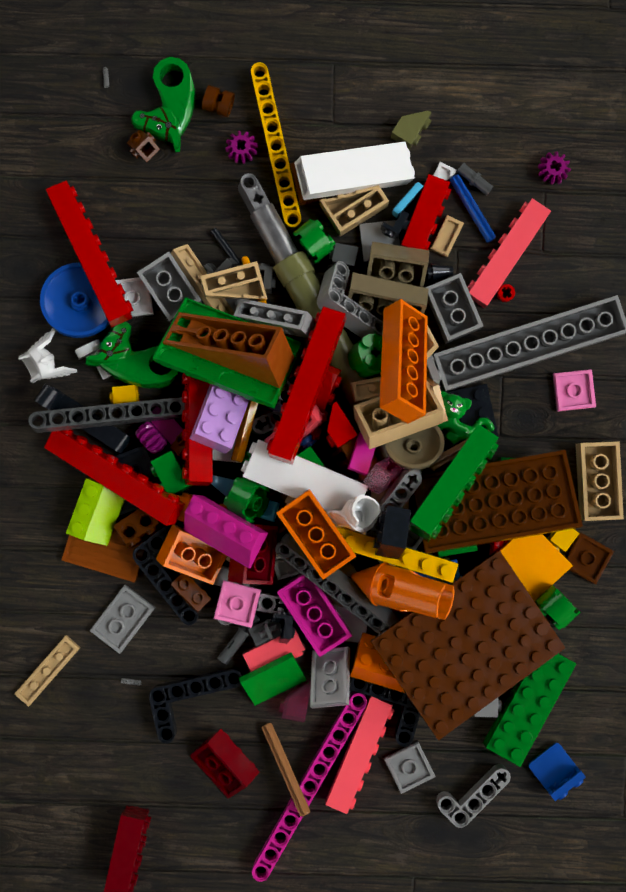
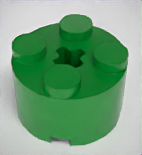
[292,219,336,264]
[348,334,382,378]
[224,477,270,523]
[536,584,581,630]

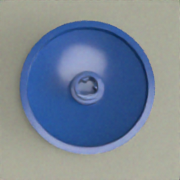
[40,263,109,338]

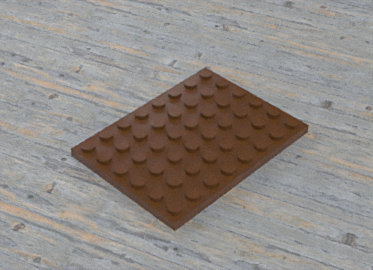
[370,550,565,741]

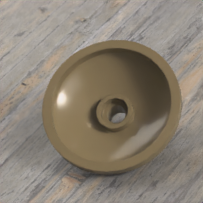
[385,425,444,470]

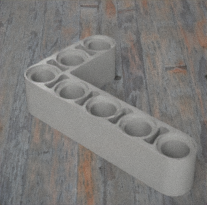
[317,261,383,338]

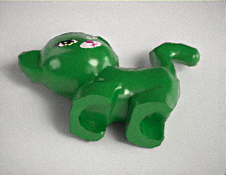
[437,391,495,446]

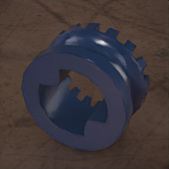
[300,434,317,451]

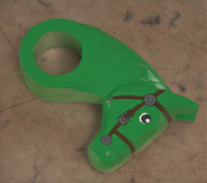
[131,57,195,152]
[86,321,179,388]

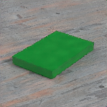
[239,652,306,706]

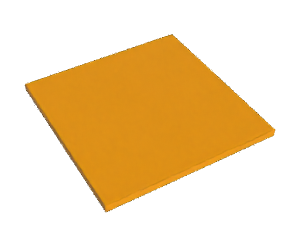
[500,534,573,601]

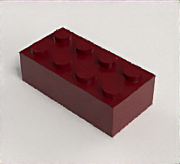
[104,805,151,892]

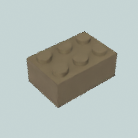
[367,242,429,287]

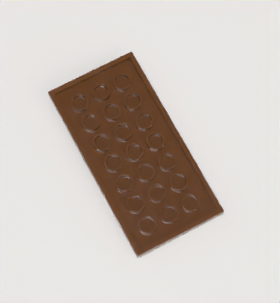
[411,450,583,554]

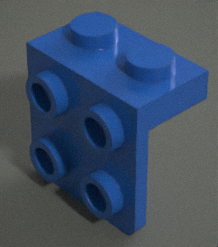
[528,742,586,801]

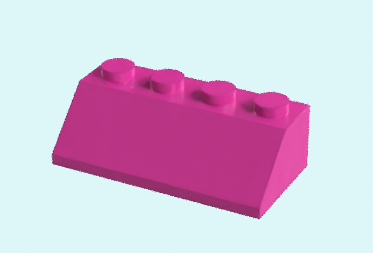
[184,495,268,568]
[277,574,352,657]

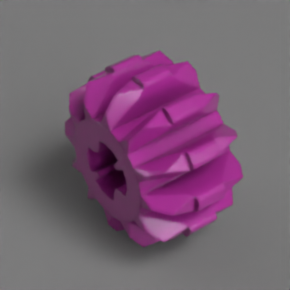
[225,131,258,164]
[537,151,571,185]
[135,422,167,454]

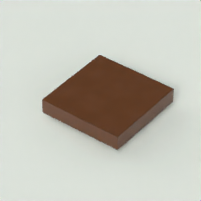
[565,532,614,585]

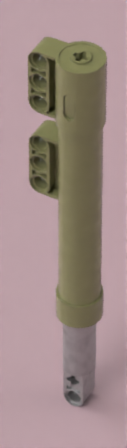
[238,173,427,486]

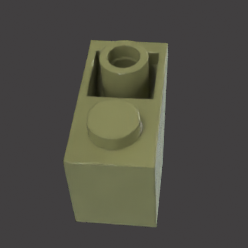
[391,110,432,150]

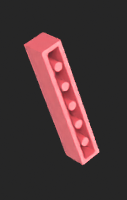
[467,198,551,309]
[325,696,394,814]

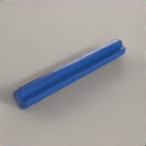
[450,174,496,243]

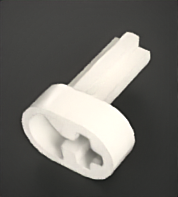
[75,339,112,380]

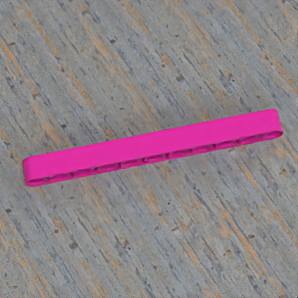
[252,691,367,882]

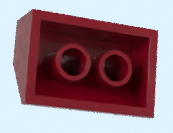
[228,524,279,585]
[190,729,260,799]

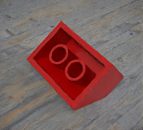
[326,402,358,450]

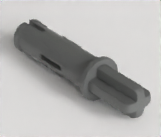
[217,614,260,665]

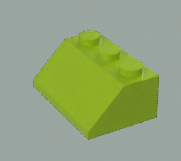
[66,478,125,546]

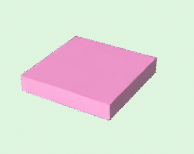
[553,369,596,412]
[214,580,261,628]

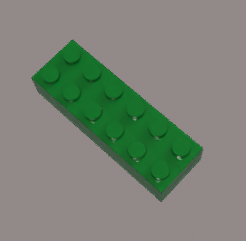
[409,424,499,542]
[483,653,576,767]

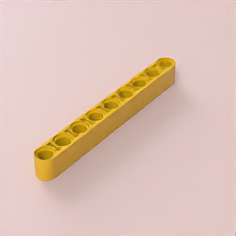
[251,62,301,231]

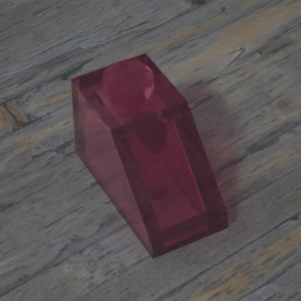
[279,680,311,722]

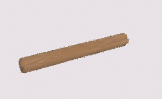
[262,723,310,817]

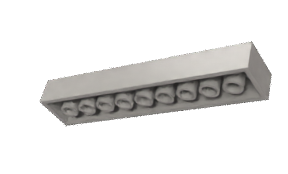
[433,295,626,392]

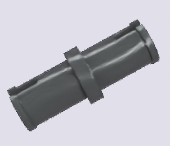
[457,163,494,196]

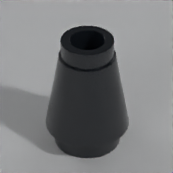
[425,263,453,282]

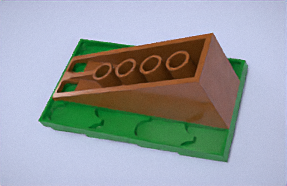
[153,297,303,408]

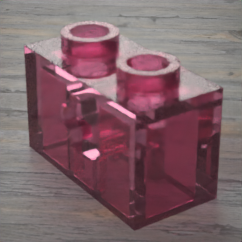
[363,457,404,494]

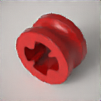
[497,284,515,302]

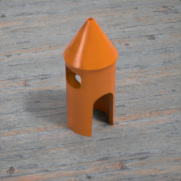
[351,562,454,620]

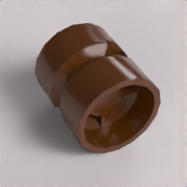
[202,85,235,118]

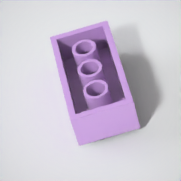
[189,369,249,454]

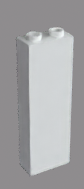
[294,142,415,200]
[241,439,368,512]

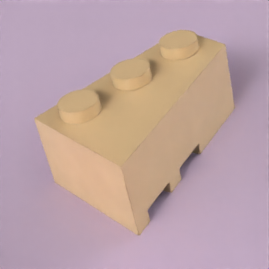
[320,185,389,237]
[200,261,267,301]

